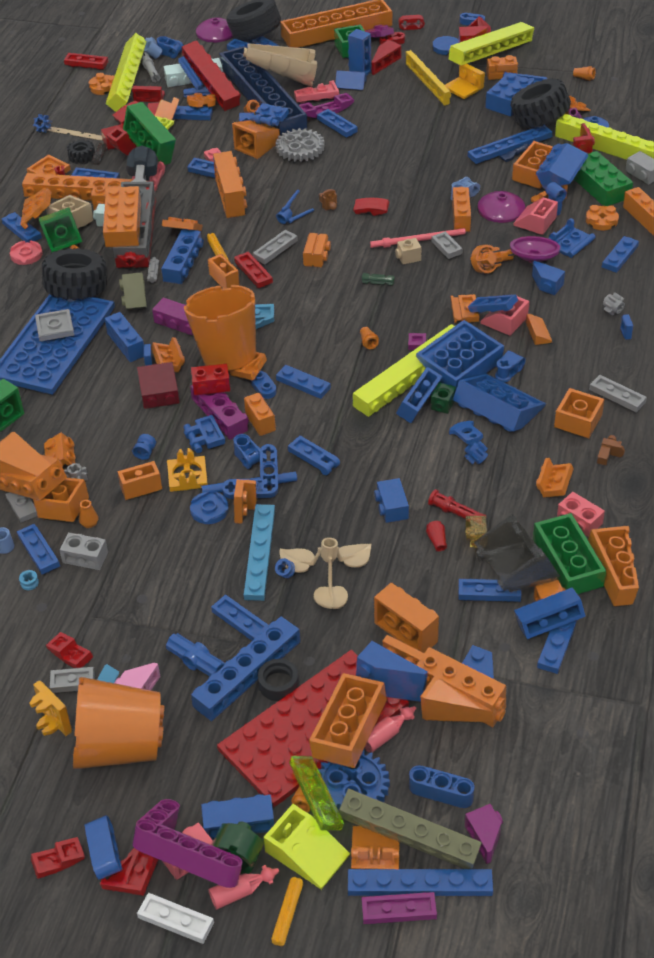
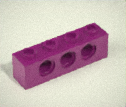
[190,385,249,440]

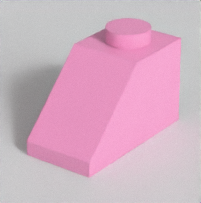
[114,663,160,690]

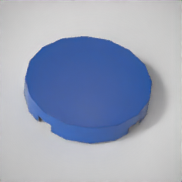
[433,36,458,55]
[190,492,229,524]

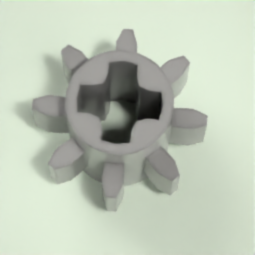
[603,293,625,315]
[64,463,88,481]

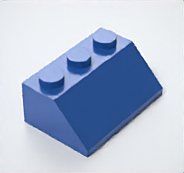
[536,143,588,189]

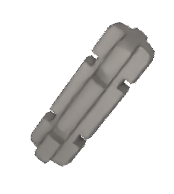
[147,257,159,283]

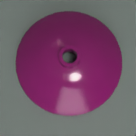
[196,17,233,43]
[478,191,525,223]
[510,236,560,263]

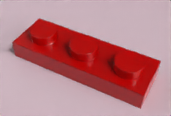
[64,53,108,70]
[234,251,273,288]

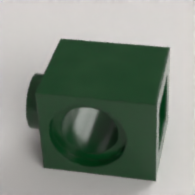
[431,382,456,414]

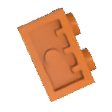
[234,479,257,523]

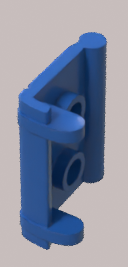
[549,218,596,258]

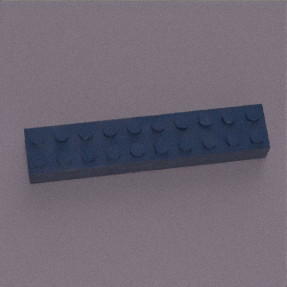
[219,46,307,136]

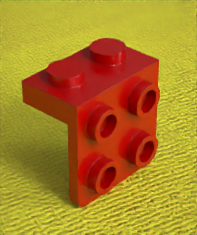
[573,123,595,154]

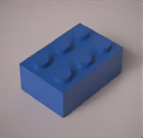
[486,73,534,117]

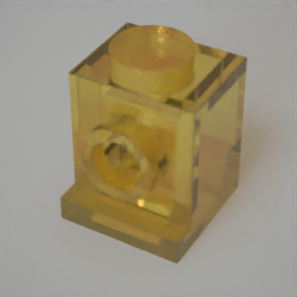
[465,516,487,547]

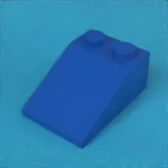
[356,641,428,702]

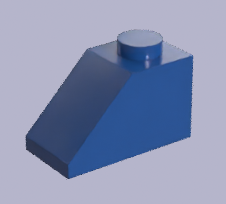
[532,261,565,295]

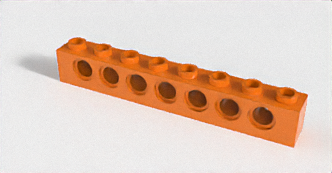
[22,173,147,201]

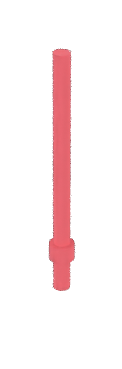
[370,228,466,248]

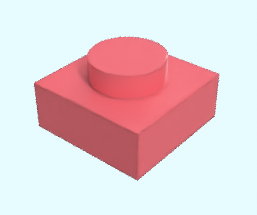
[204,148,221,162]

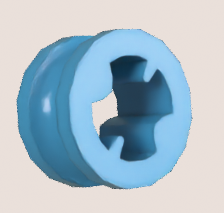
[19,570,39,590]

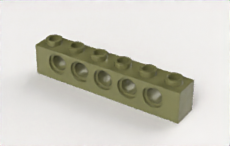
[339,788,482,869]

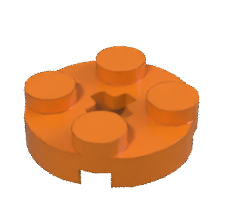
[89,73,115,95]
[187,93,216,107]
[586,205,619,230]

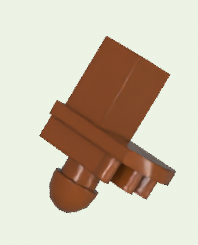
[319,189,337,210]
[597,435,625,465]

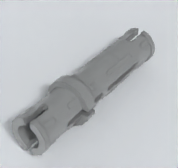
[141,52,160,83]

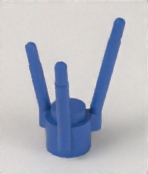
[276,190,314,224]

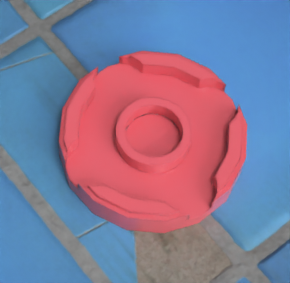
[10,241,42,265]

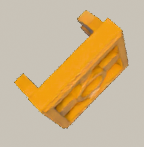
[167,448,208,492]
[30,680,72,736]

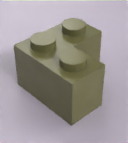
[119,272,147,310]

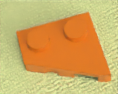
[229,352,267,380]

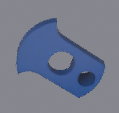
[449,421,483,445]

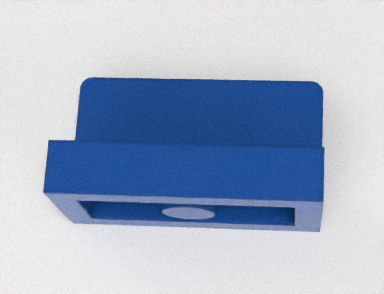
[335,70,367,90]

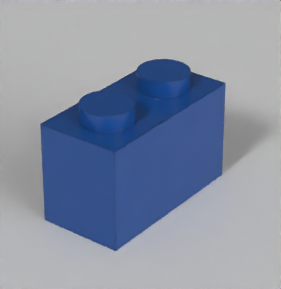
[374,478,409,523]

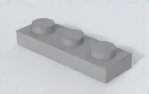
[253,230,298,264]
[589,375,647,412]

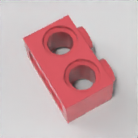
[557,492,605,537]

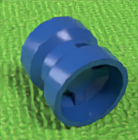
[132,434,156,460]

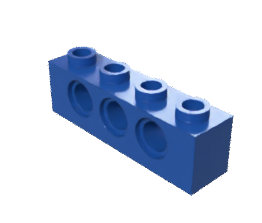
[161,229,204,284]

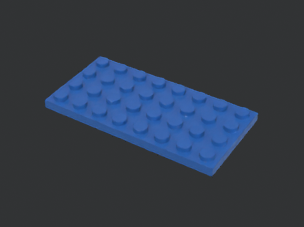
[0,294,115,395]

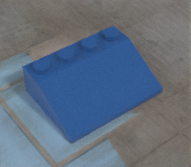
[416,320,504,389]
[453,374,546,432]

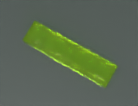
[289,756,344,830]

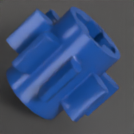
[33,114,52,133]
[464,441,488,464]

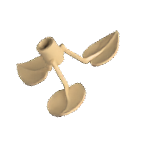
[280,538,371,609]

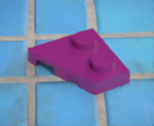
[365,24,394,37]

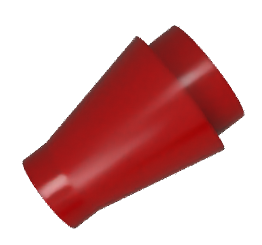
[426,521,447,552]

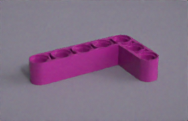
[132,799,242,888]

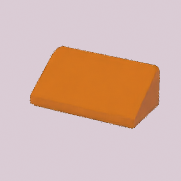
[526,314,552,345]

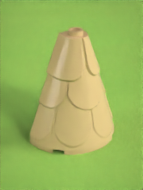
[243,44,317,86]

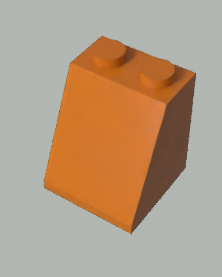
[232,120,280,159]

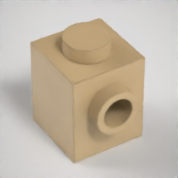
[395,238,421,264]

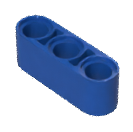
[409,765,474,808]
[85,815,122,880]

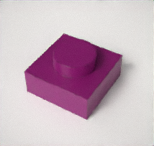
[408,333,426,350]

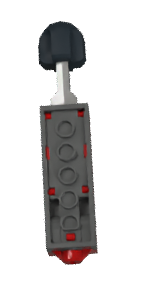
[113,146,158,268]

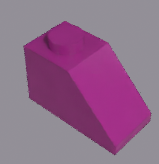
[465,804,503,864]

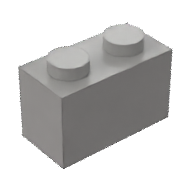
[626,151,654,185]

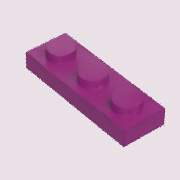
[362,892,437,924]

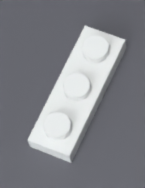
[137,893,214,944]

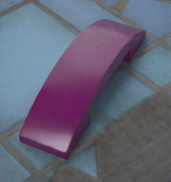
[299,93,354,118]

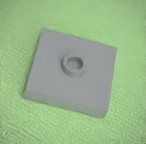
[35,309,74,341]

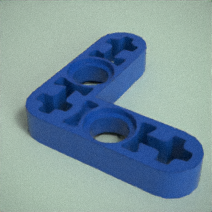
[222,444,278,499]

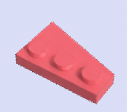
[294,80,339,103]

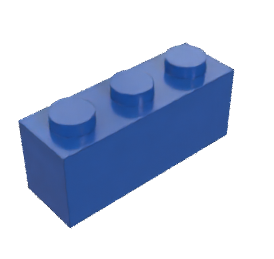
[348,29,371,76]
[105,312,144,362]
[396,367,442,423]
[514,588,586,639]
[201,794,274,840]

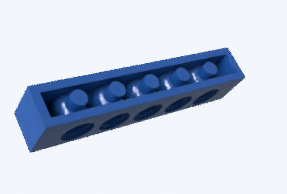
[191,616,300,722]

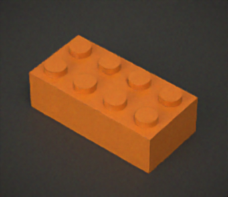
[213,151,247,218]
[103,186,141,247]
[309,673,387,768]

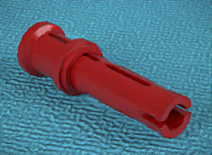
[428,489,487,527]

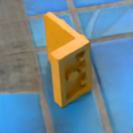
[444,64,485,99]

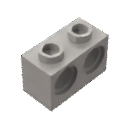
[60,532,108,570]

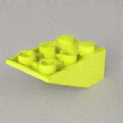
[264,804,350,890]

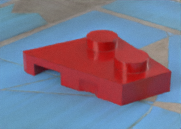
[100,848,158,896]

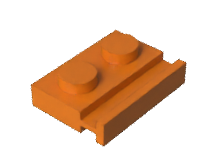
[451,294,479,323]

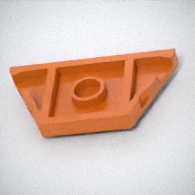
[20,188,52,229]

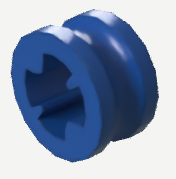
[275,558,295,578]

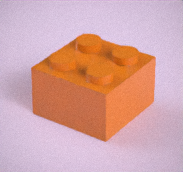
[554,388,604,438]
[33,478,89,522]

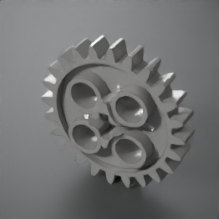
[276,128,325,162]

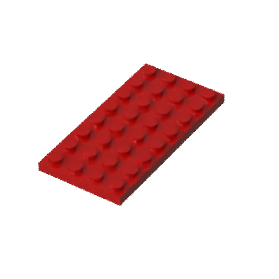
[217,650,409,808]

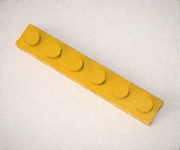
[406,50,451,105]

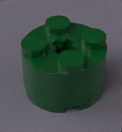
[212,821,264,875]

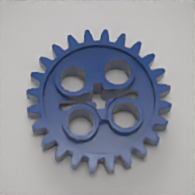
[315,750,390,813]

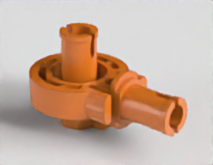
[470,245,514,274]

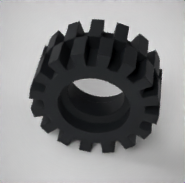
[67,139,96,164]

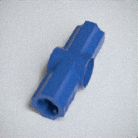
[166,633,225,677]

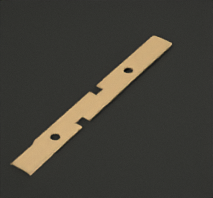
[47,127,102,140]

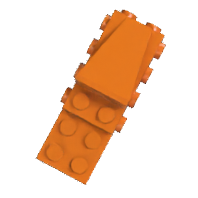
[0,432,67,500]
[382,635,506,727]

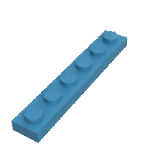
[244,504,275,601]

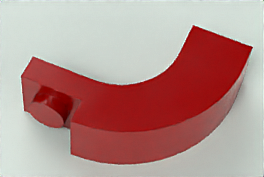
[107,126,137,155]

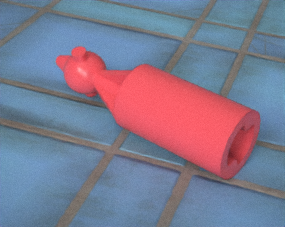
[364,706,416,753]
[208,865,279,910]

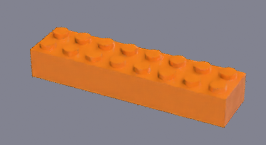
[280,0,392,48]

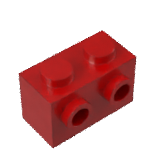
[191,363,230,395]

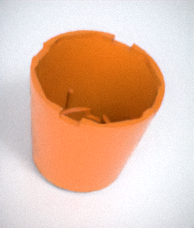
[184,285,256,371]
[73,677,164,769]

